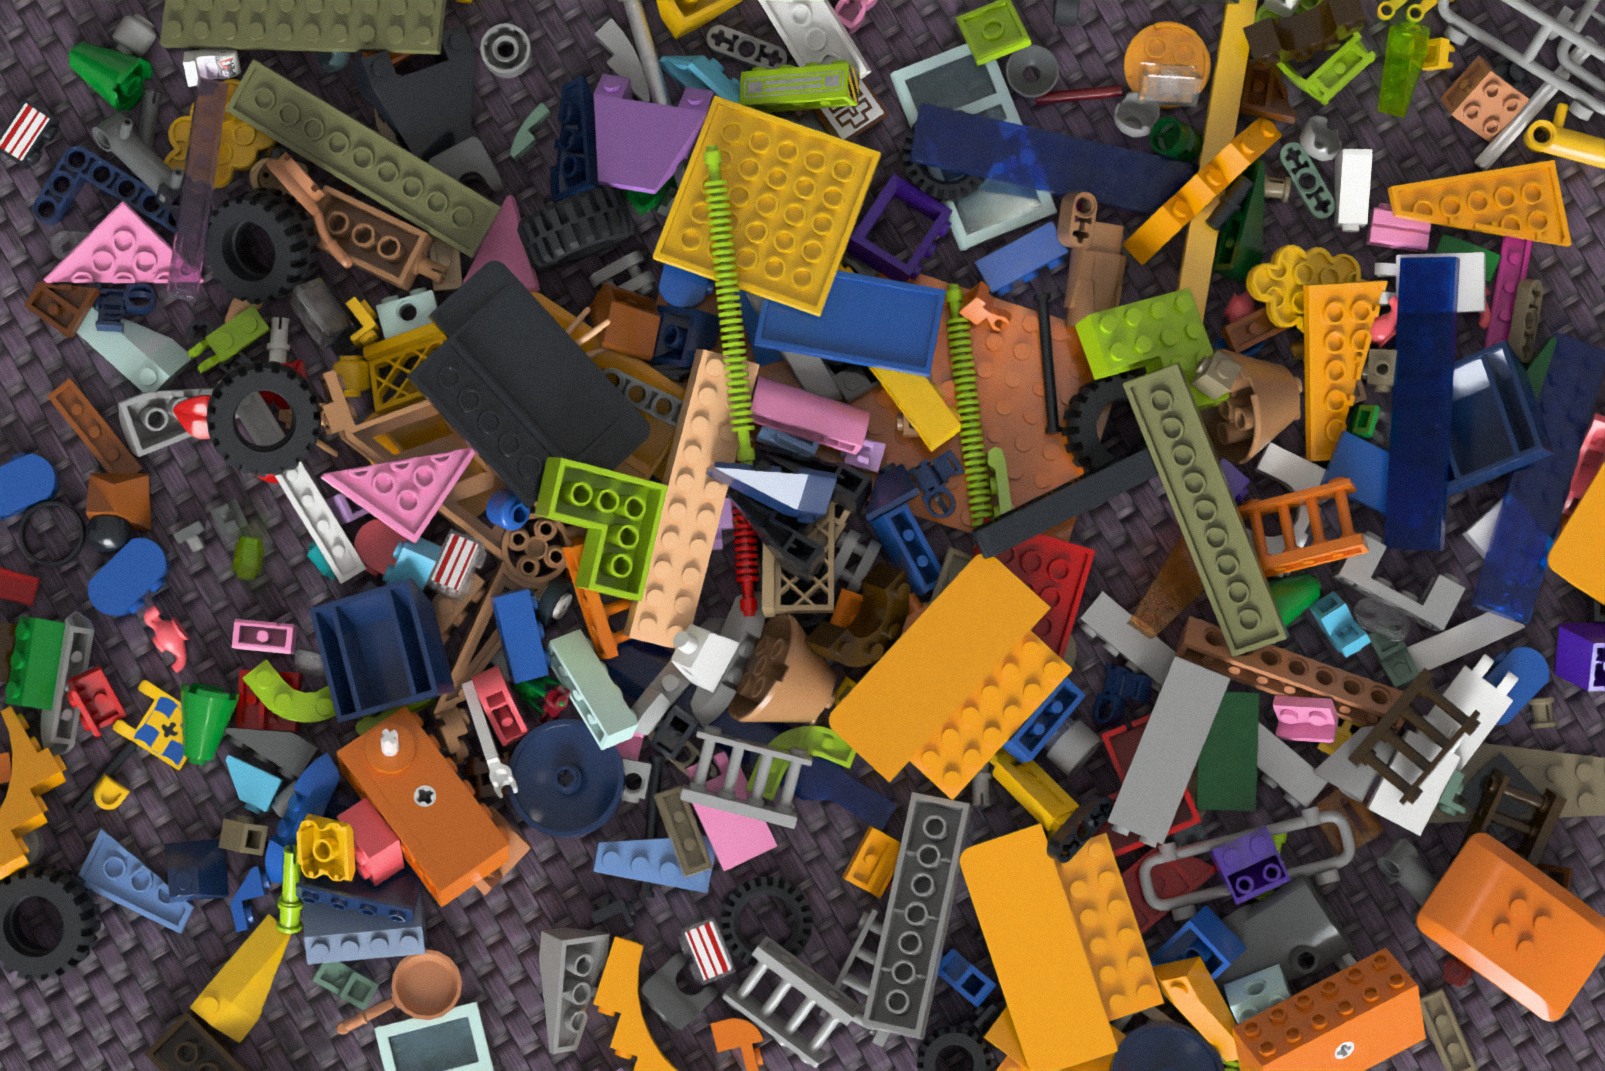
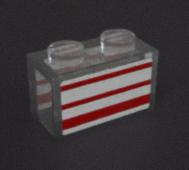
[427,529,487,602]
[678,916,736,985]

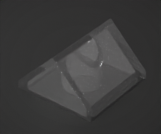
[1138,63,1202,107]
[289,278,354,351]

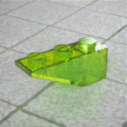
[1377,22,1430,118]

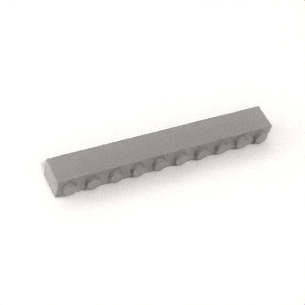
[1078,591,1328,808]

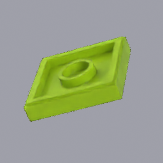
[955,0,1031,66]

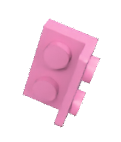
[1273,696,1339,743]

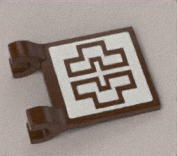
[791,78,889,141]

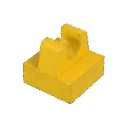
[1419,37,1455,71]

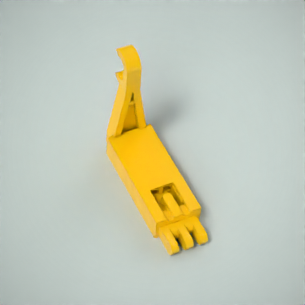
[989,747,1079,842]

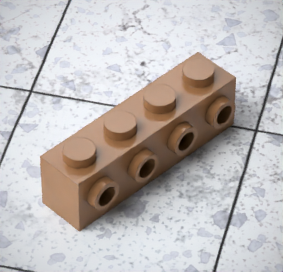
[431,571,488,645]

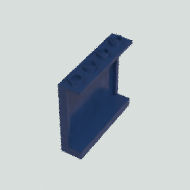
[296,792,422,922]

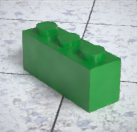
[5,616,65,710]

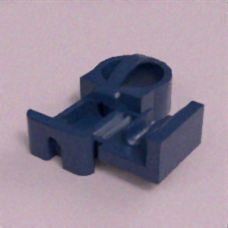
[94,282,157,332]
[907,450,965,519]
[1092,664,1153,726]

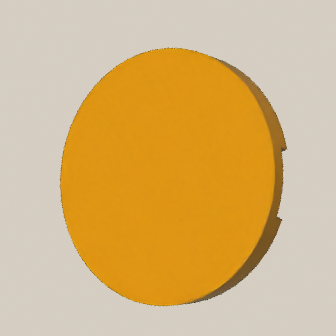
[1123,21,1211,109]

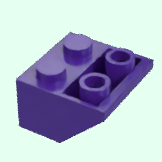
[1554,623,1605,691]
[1209,826,1291,905]

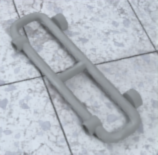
[1438,0,1605,121]
[1138,806,1355,921]

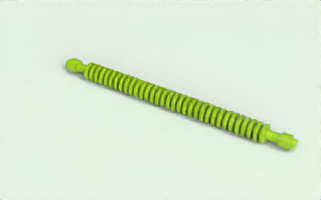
[703,145,755,465]
[946,284,994,549]

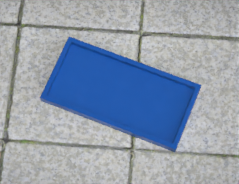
[754,270,946,378]

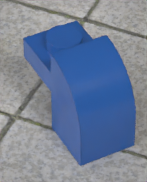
[938,948,996,1008]

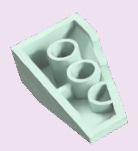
[77,305,194,392]

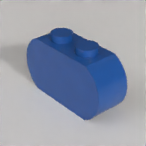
[659,263,715,309]
[0,452,60,521]
[88,538,171,617]
[1483,647,1549,725]

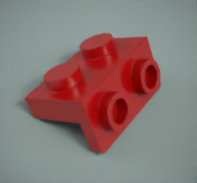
[66,664,127,738]

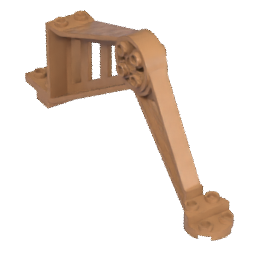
[318,369,571,765]

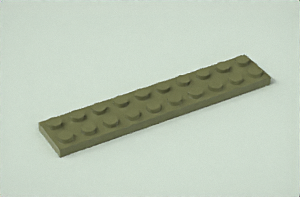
[160,0,446,54]
[225,59,503,258]
[1123,362,1289,657]

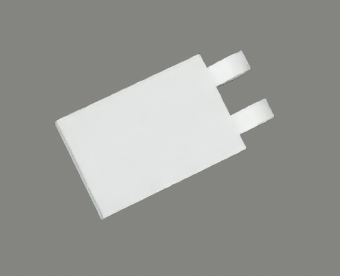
[1375,252,1486,314]
[1414,654,1518,771]
[461,680,518,798]
[1366,715,1464,836]

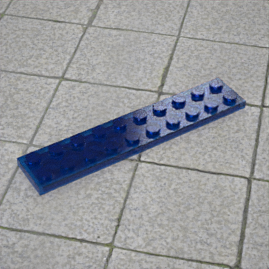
[909,103,1200,216]
[1384,257,1460,551]
[1471,332,1605,625]

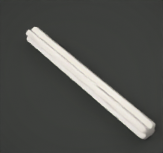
[1474,35,1598,171]

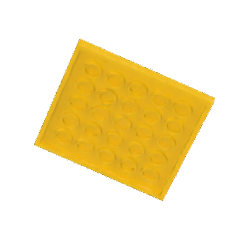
[653,95,881,317]

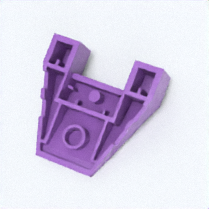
[594,74,715,194]

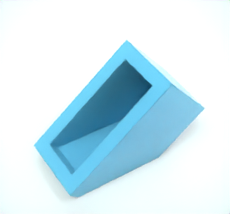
[226,755,285,815]

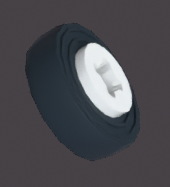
[535,576,574,627]

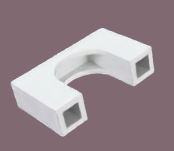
[1246,442,1326,579]

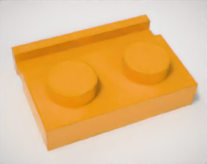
[842,826,901,898]

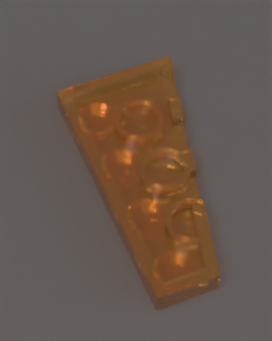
[1127,533,1205,639]

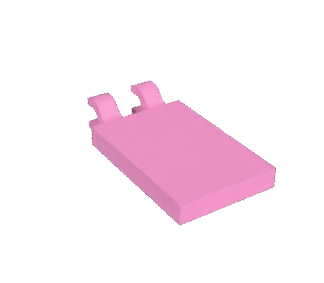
[686,751,777,871]

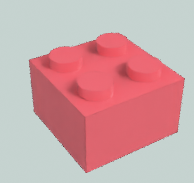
[336,798,405,886]

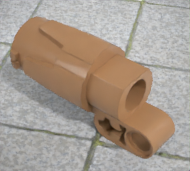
[1057,192,1127,327]

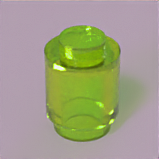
[232,536,264,580]

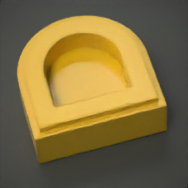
[93,773,130,810]

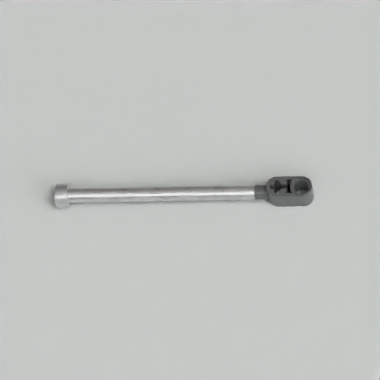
[617,0,689,189]

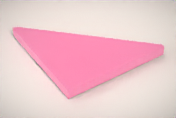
[461,195,541,292]
[44,200,205,283]
[320,448,475,543]

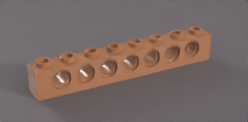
[1175,616,1405,733]

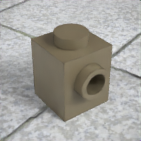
[1362,349,1400,393]
[1191,350,1242,400]
[218,815,268,856]

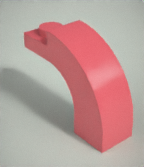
[1560,413,1605,516]

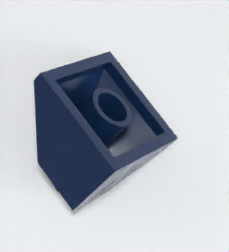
[645,305,722,368]
[864,462,920,524]
[164,839,229,903]

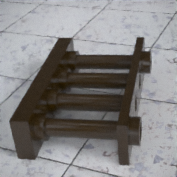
[1348,667,1481,806]
[1448,768,1567,867]

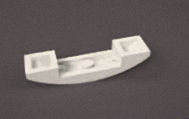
[1407,601,1525,672]

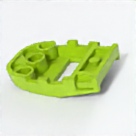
[1254,0,1375,106]

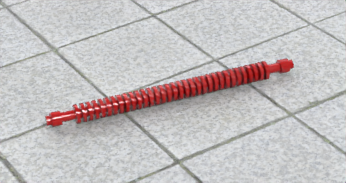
[723,302,759,617]

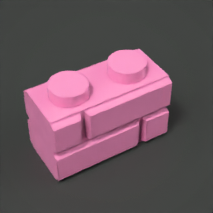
[1366,203,1431,253]
[232,619,298,655]

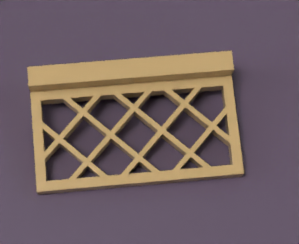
[762,501,835,617]

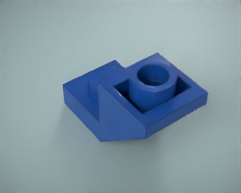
[230,866,271,932]

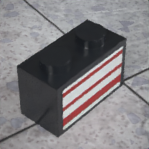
[0,98,59,170]

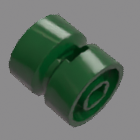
[1149,117,1203,163]

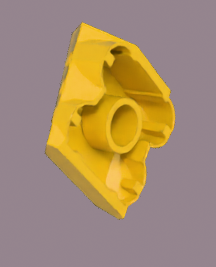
[297,814,355,881]

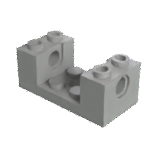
[1331,531,1466,632]

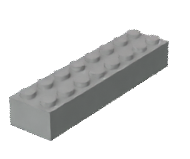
[862,792,973,1040]

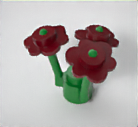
[514,676,573,728]

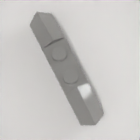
[690,592,765,728]
[40,610,94,756]
[631,618,726,736]

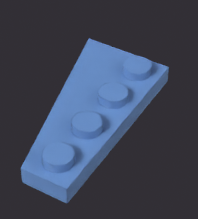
[78,829,195,934]
[592,835,715,893]

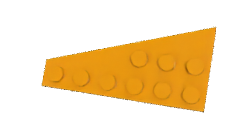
[1388,160,1572,247]
[1303,280,1388,461]

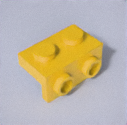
[345,297,382,349]

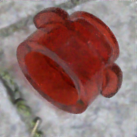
[1443,958,1472,987]

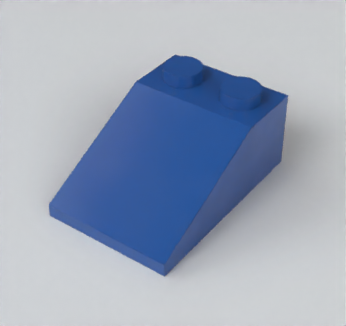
[1149,905,1247,988]

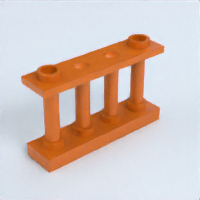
[1237,477,1369,578]
[561,543,632,659]

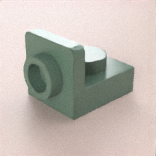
[1438,770,1467,817]

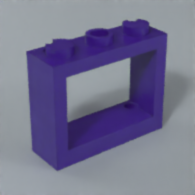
[845,174,953,283]

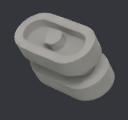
[589,250,656,295]
[822,529,882,593]

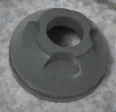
[1006,45,1059,98]

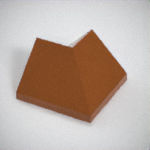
[86,473,152,531]

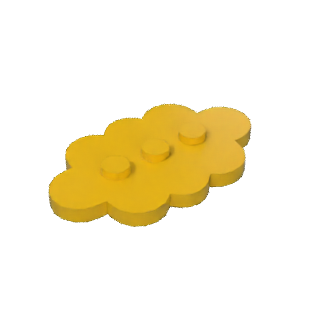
[164,79,277,188]
[1246,245,1380,333]

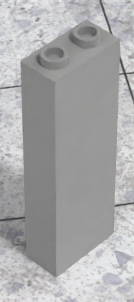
[1108,656,1230,848]

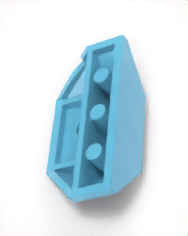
[659,55,740,104]

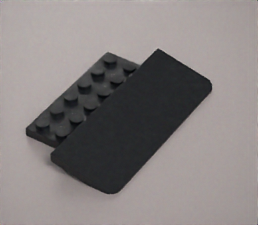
[406,261,650,509]

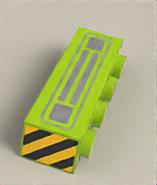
[739,60,860,113]

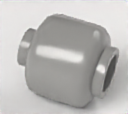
[112,13,156,57]

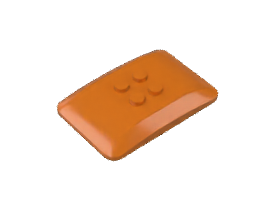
[1416,833,1605,1021]

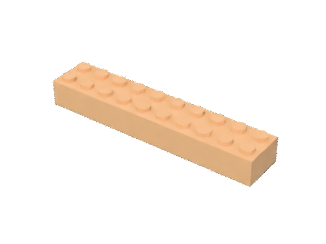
[623,349,760,649]

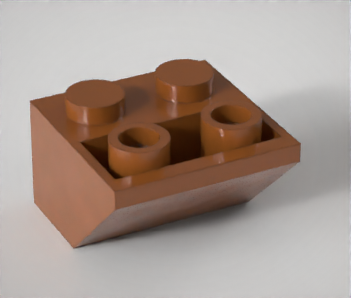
[589,283,661,361]

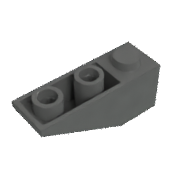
[225,728,321,780]

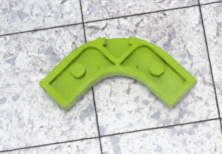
[242,659,336,723]
[745,726,856,801]

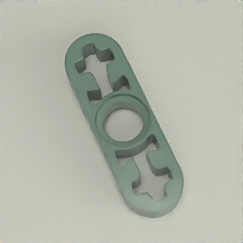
[1278,142,1336,220]

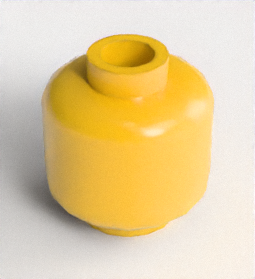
[333,356,371,397]

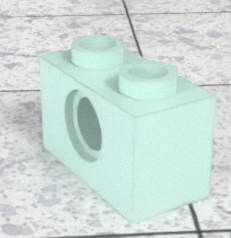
[376,287,438,339]
[1224,964,1292,1024]

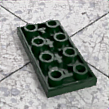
[1196,692,1259,811]

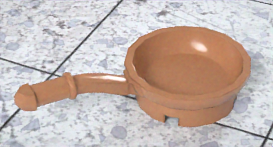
[265,152,353,268]
[336,950,462,1034]

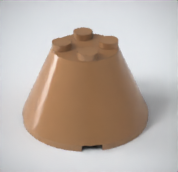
[1200,349,1303,465]
[728,614,838,725]

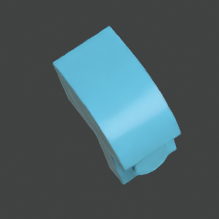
[1309,591,1371,658]

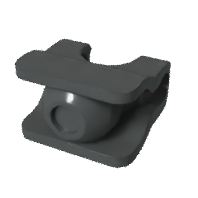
[428,137,504,194]
[639,952,718,1031]

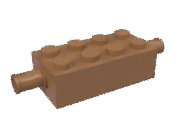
[292,185,449,292]

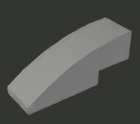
[595,18,651,103]

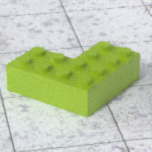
[1075,288,1230,412]
[534,457,668,601]

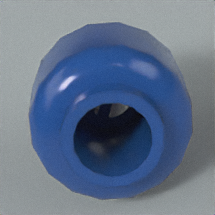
[486,489,530,530]

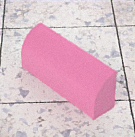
[747,376,870,455]

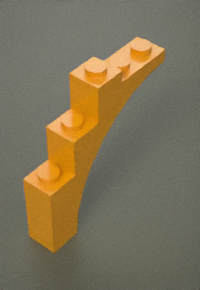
[1122,117,1283,266]
[0,706,67,880]
[593,935,679,1071]

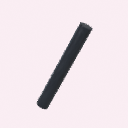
[71,740,138,813]

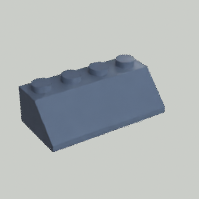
[303,890,427,964]

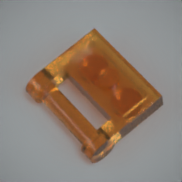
[1308,788,1384,856]

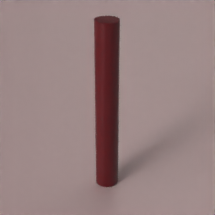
[1035,85,1123,105]

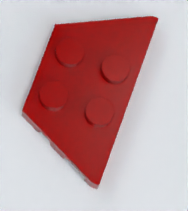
[1120,843,1217,935]

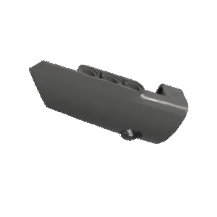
[1159,874,1354,1003]

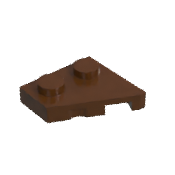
[1239,59,1297,124]
[24,281,101,338]

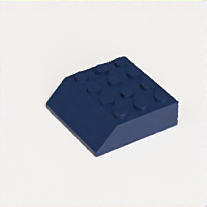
[1400,340,1555,497]
[309,578,455,723]

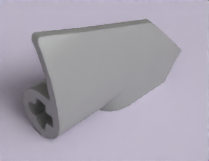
[1313,726,1397,802]

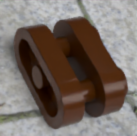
[463,751,514,799]

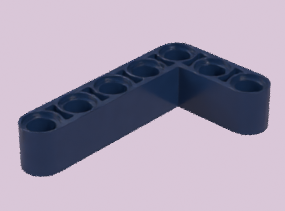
[33,146,192,235]

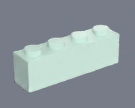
[547,629,638,750]

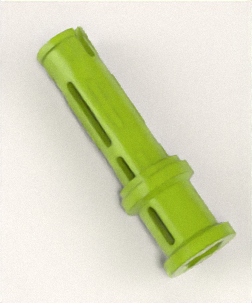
[276,845,303,934]

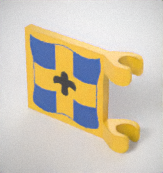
[113,680,188,771]

